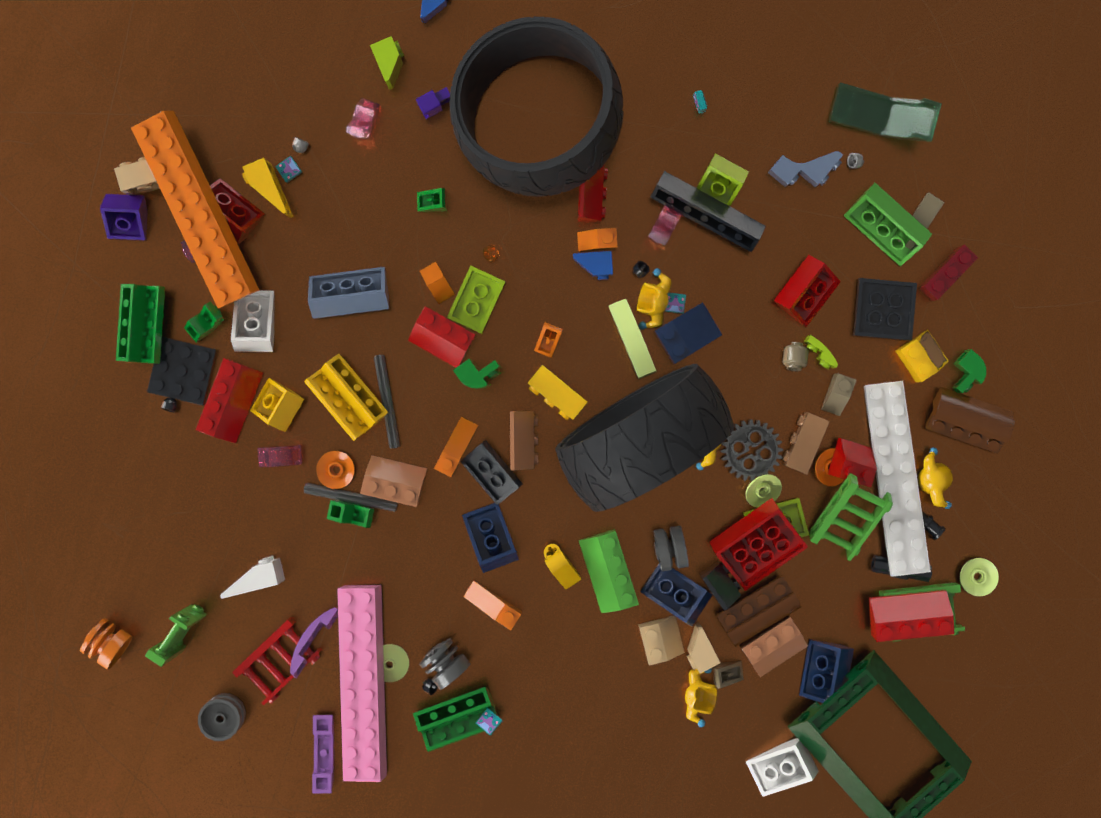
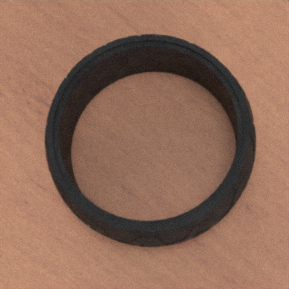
[450,16,624,197]
[555,364,734,512]

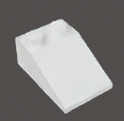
[231,291,274,352]
[220,556,285,599]
[746,738,819,796]

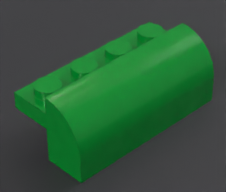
[116,284,165,364]
[453,359,502,389]
[413,687,501,752]

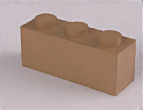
[782,412,830,475]

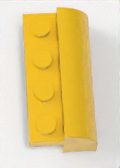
[304,354,389,441]

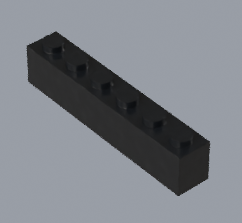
[650,171,766,252]

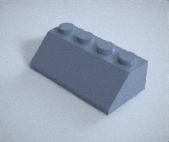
[308,267,389,319]

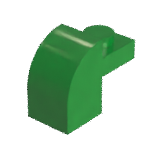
[184,301,224,343]
[952,349,986,393]
[327,500,374,528]

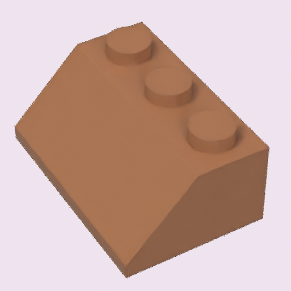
[510,411,538,470]
[360,455,427,507]
[739,615,808,677]

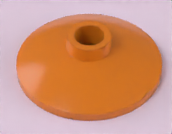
[815,448,844,486]
[316,451,355,489]

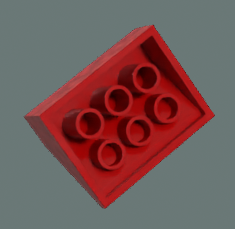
[709,498,808,591]

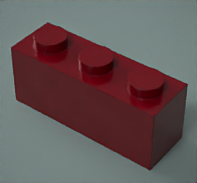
[918,244,978,301]

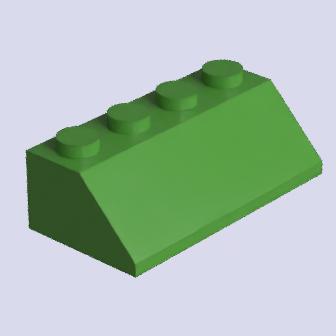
[844,183,932,266]
[579,529,639,613]

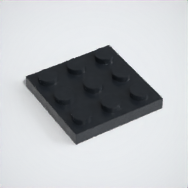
[853,278,917,341]
[147,337,218,405]

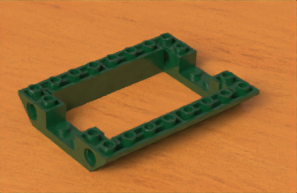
[787,650,972,818]

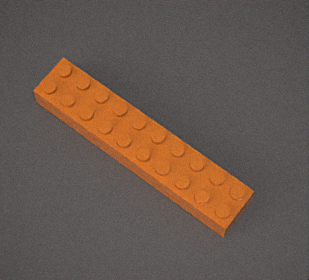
[131,111,259,309]

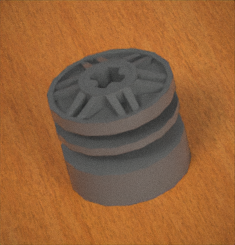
[419,638,471,690]

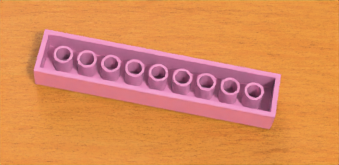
[337,585,387,782]

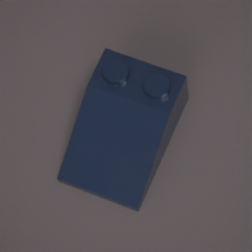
[654,302,722,364]
[462,503,519,573]
[641,564,713,626]

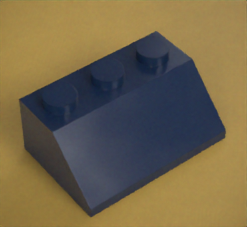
[799,639,854,703]

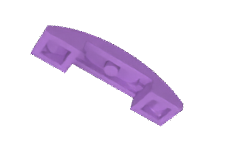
[290,607,338,679]
[312,715,334,793]

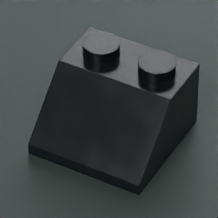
[699,561,741,611]

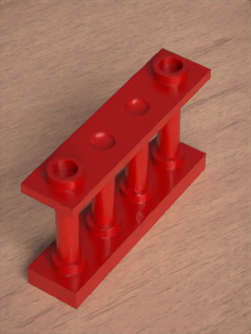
[232,617,322,706]

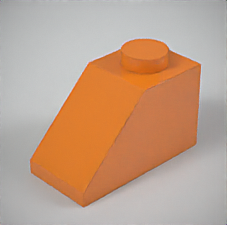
[577,228,618,252]

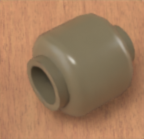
[783,342,809,371]

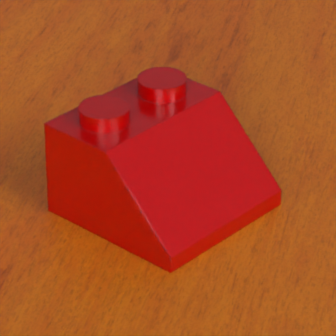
[828,438,877,487]

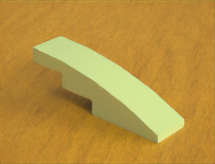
[609,299,657,379]

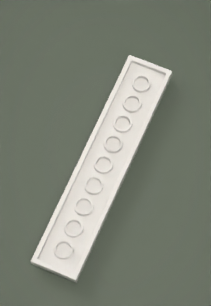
[864,381,931,577]

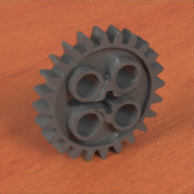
[720,419,783,481]

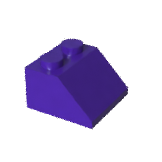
[100,194,148,240]

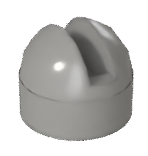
[292,137,309,153]
[847,153,864,168]

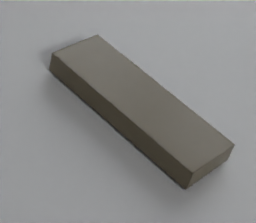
[897,192,945,250]

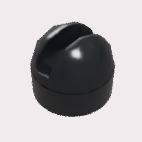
[633,261,650,278]
[160,398,178,413]
[422,678,438,695]

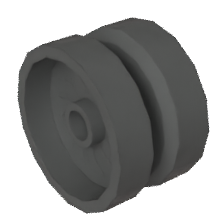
[653,525,689,572]
[198,693,246,741]

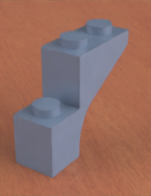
[768,151,843,187]

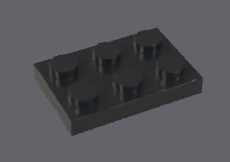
[460,440,523,505]

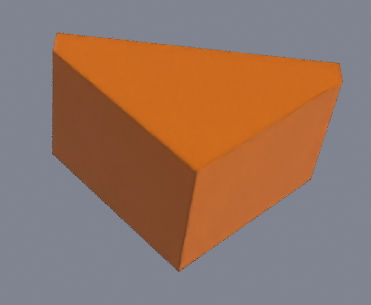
[420,262,455,304]
[534,322,563,358]

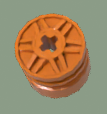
[80,618,133,670]

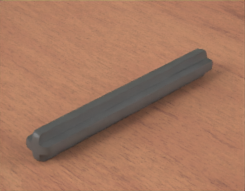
[374,355,400,449]
[304,483,398,512]

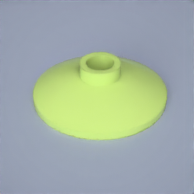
[746,474,782,507]
[960,558,999,596]
[383,644,409,682]

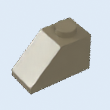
[821,373,856,416]

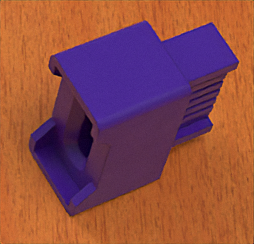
[416,87,450,119]

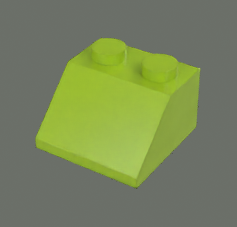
[370,36,404,90]
[696,154,749,206]

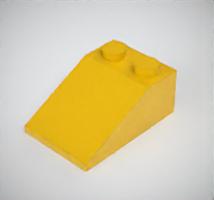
[242,158,294,218]

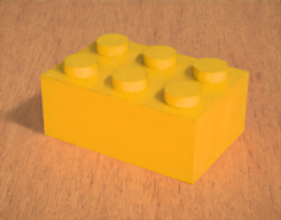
[528,365,587,420]

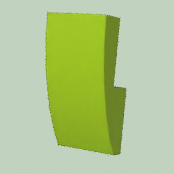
[804,335,838,369]

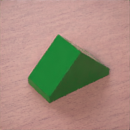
[417,188,447,212]

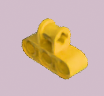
[543,544,582,590]

